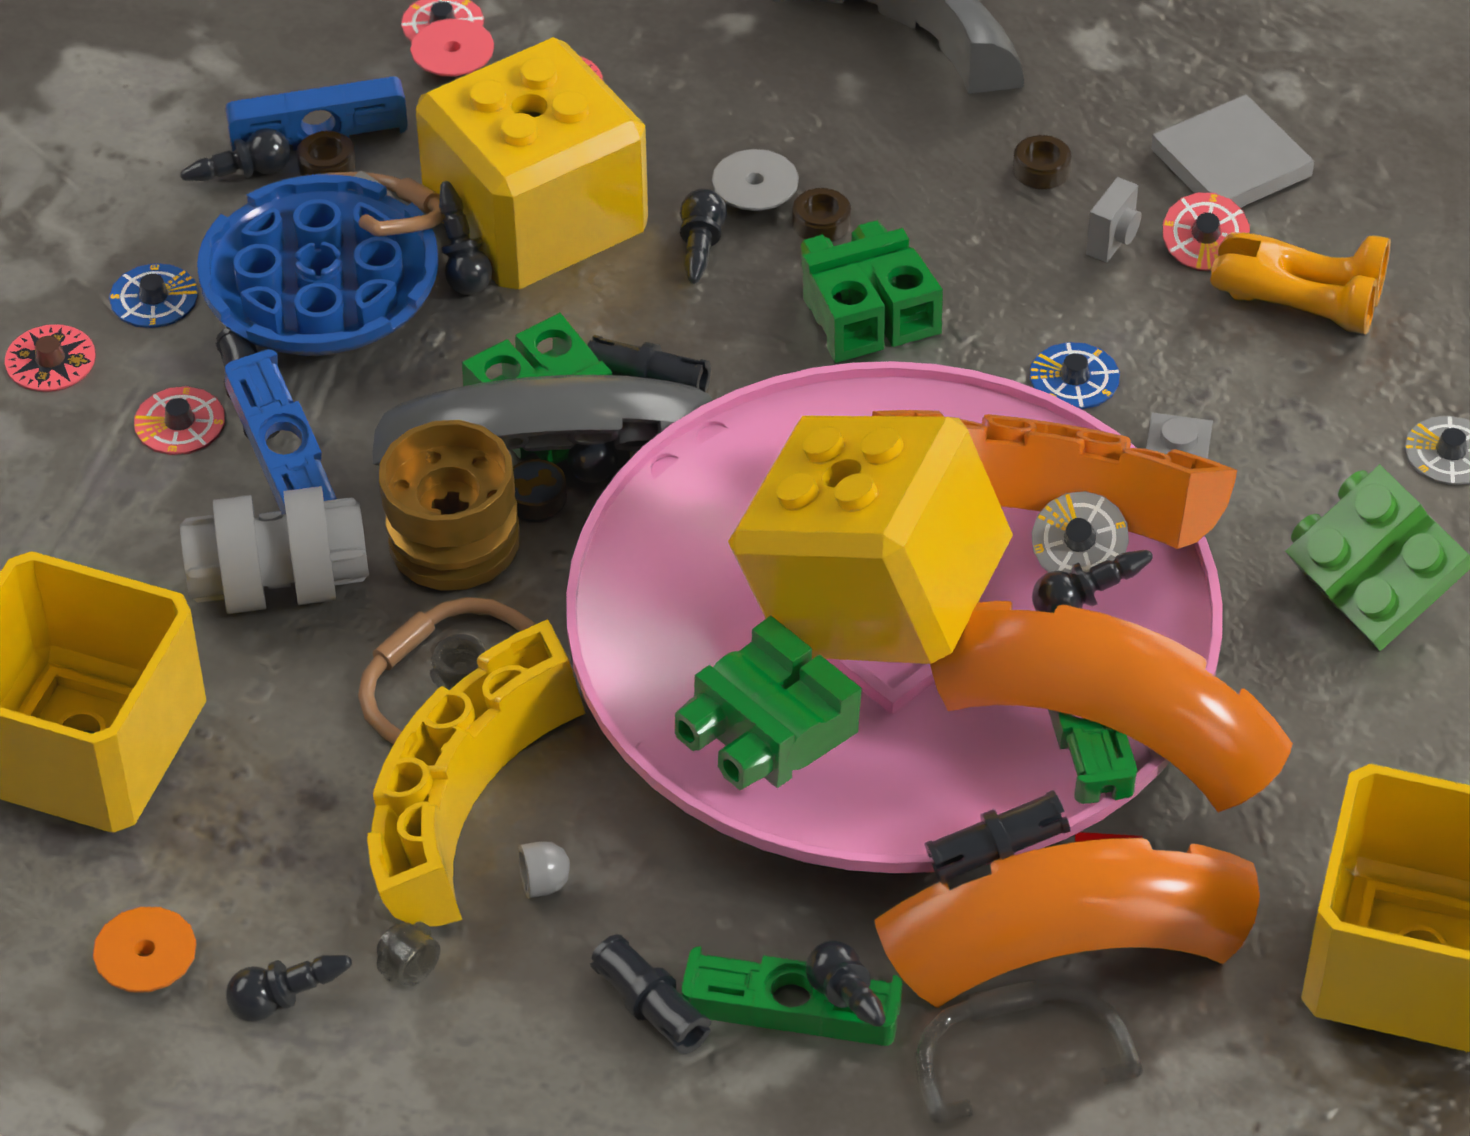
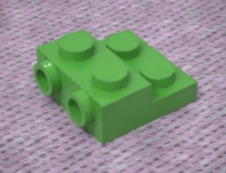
[1285,464,1470,651]

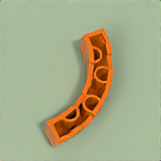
[872,410,1237,549]
[930,601,1293,812]
[874,838,1260,1008]

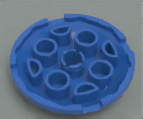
[197,174,438,356]

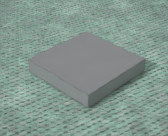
[1151,94,1314,208]

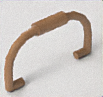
[298,172,444,237]
[358,597,537,745]

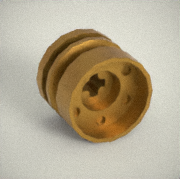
[379,420,519,591]

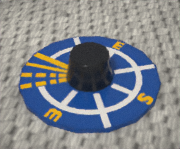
[109,263,198,328]
[1030,342,1120,409]

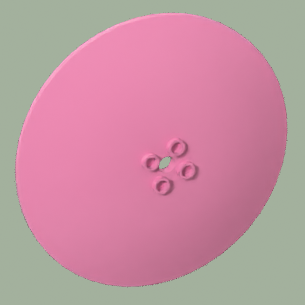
[566,361,1222,873]

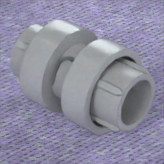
[180,486,369,614]

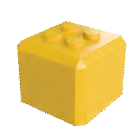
[415,37,648,290]
[728,415,1013,664]
[0,551,207,833]
[1301,764,1470,1052]

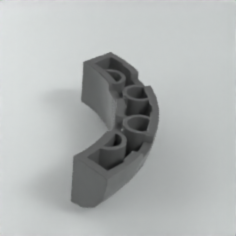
[773,0,1024,94]
[373,375,713,465]

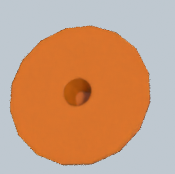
[93,907,197,992]

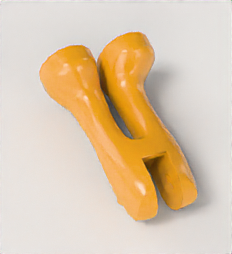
[1210,232,1391,335]

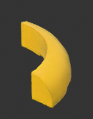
[367,619,585,927]

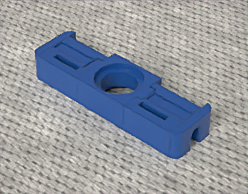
[225,76,408,152]
[225,349,337,515]

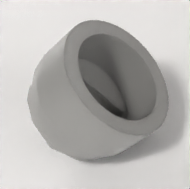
[518,841,570,899]

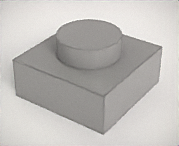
[1086,177,1141,263]
[1146,413,1213,459]

